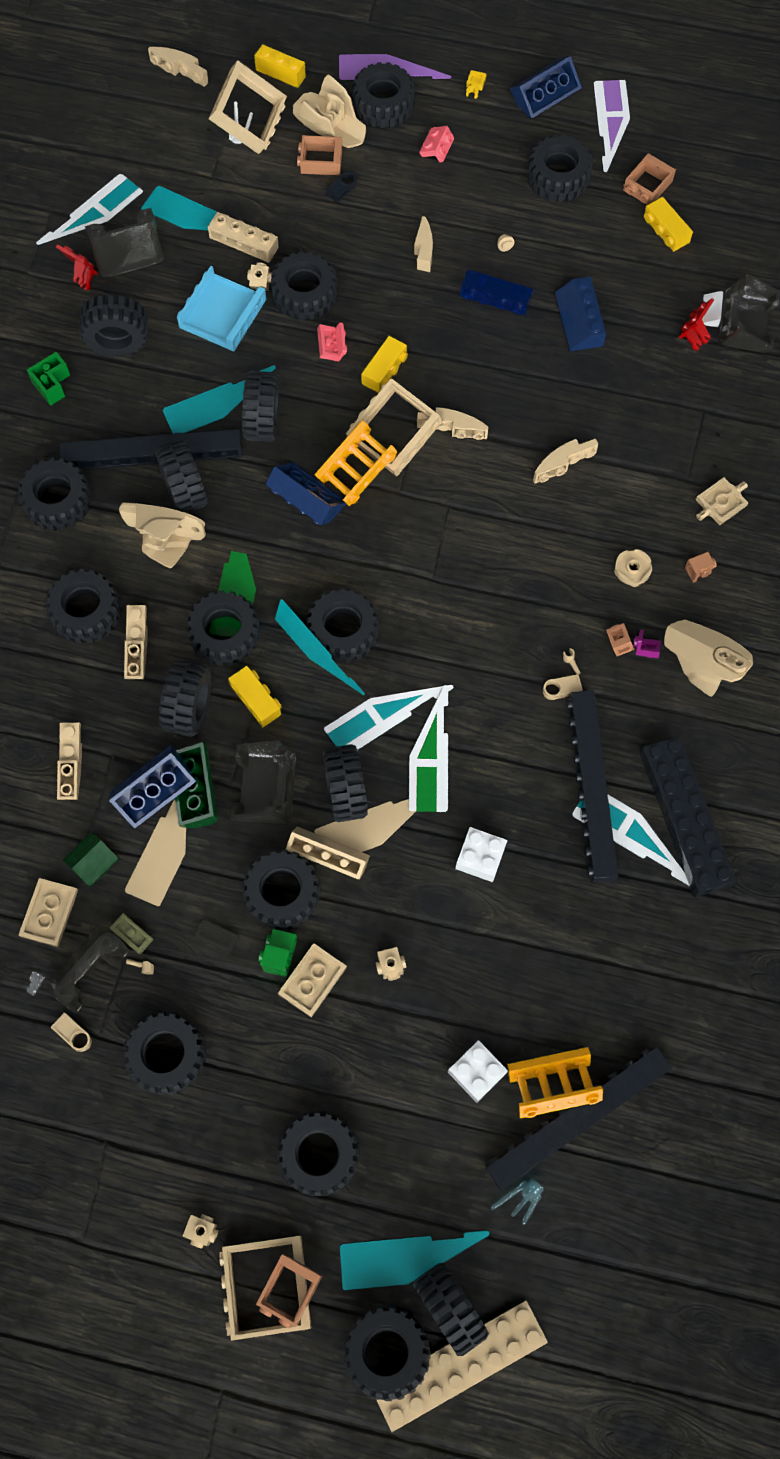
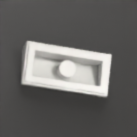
[702,291,723,327]

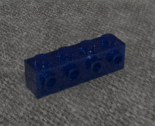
[460,270,533,316]

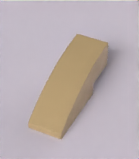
[414,217,433,272]

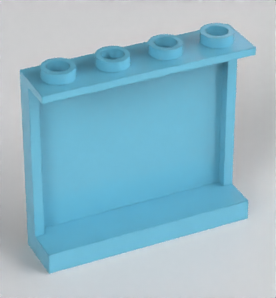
[177,266,266,351]

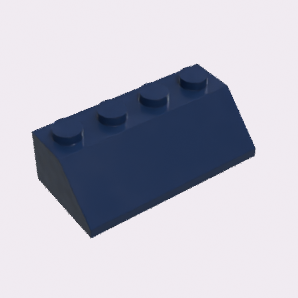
[510,56,582,119]
[555,276,606,351]
[266,462,346,525]
[109,745,196,828]

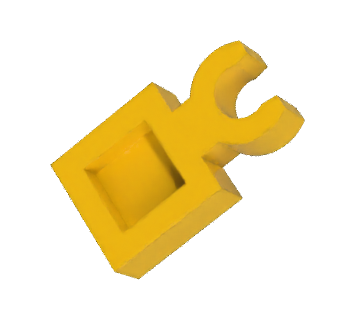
[466,70,487,99]

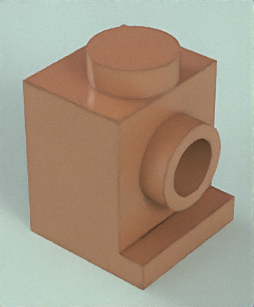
[685,552,716,583]
[606,623,634,656]

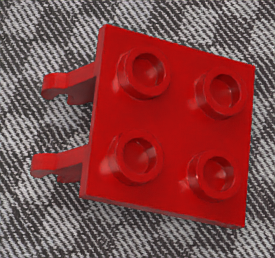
[56,244,98,291]
[679,298,714,350]

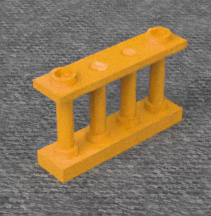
[315,420,397,506]
[507,1047,603,1118]

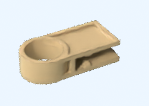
[543,674,583,700]
[51,1012,92,1052]

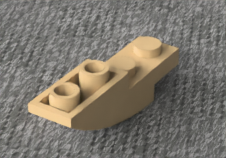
[148,47,208,87]
[417,407,488,440]
[533,439,598,483]
[124,605,148,679]
[57,723,82,800]

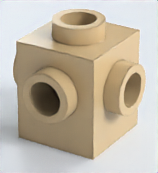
[247,263,272,291]
[376,947,406,981]
[183,1214,219,1249]

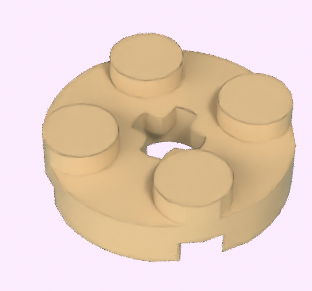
[614,549,652,587]

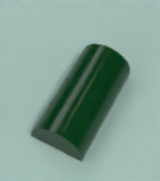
[175,742,218,828]

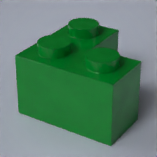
[27,352,70,406]
[258,929,297,977]

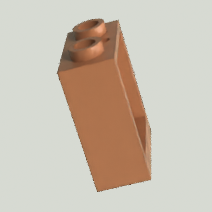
[297,135,342,175]
[623,153,676,205]
[256,1254,322,1328]

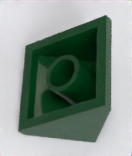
[62,833,119,887]

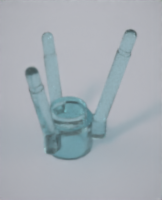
[491,1178,544,1225]

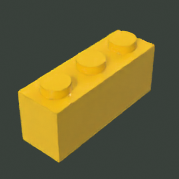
[254,44,306,88]
[644,197,693,252]
[361,336,408,393]
[228,666,282,728]

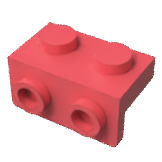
[419,126,454,162]
[317,322,347,361]

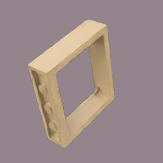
[209,60,287,154]
[346,379,443,476]
[219,1236,312,1341]

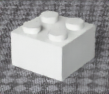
[456,827,507,882]
[448,1040,508,1103]

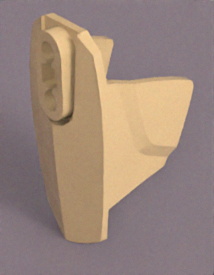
[293,75,366,148]
[119,503,206,568]
[664,620,753,697]

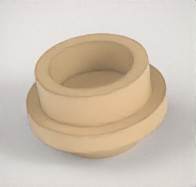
[498,234,514,251]

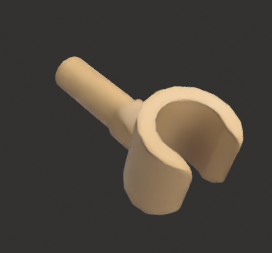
[563,649,581,675]
[126,959,154,975]

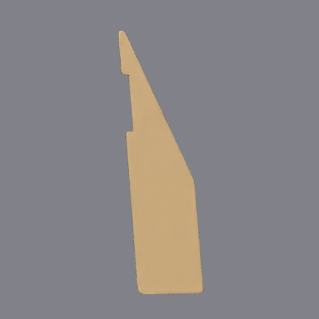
[125,799,186,906]
[315,799,415,852]

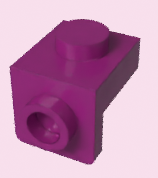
[633,630,661,658]

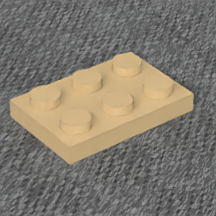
[19,878,78,947]
[278,943,347,1018]

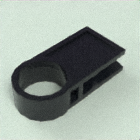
[325,171,356,203]

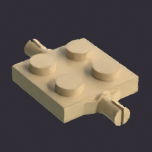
[696,478,748,525]

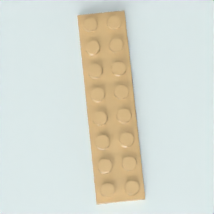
[377,1300,548,1432]

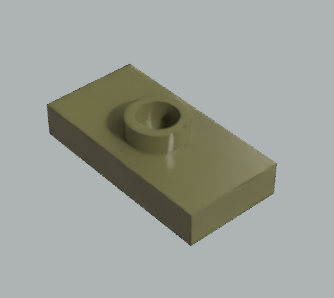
[110,913,153,955]

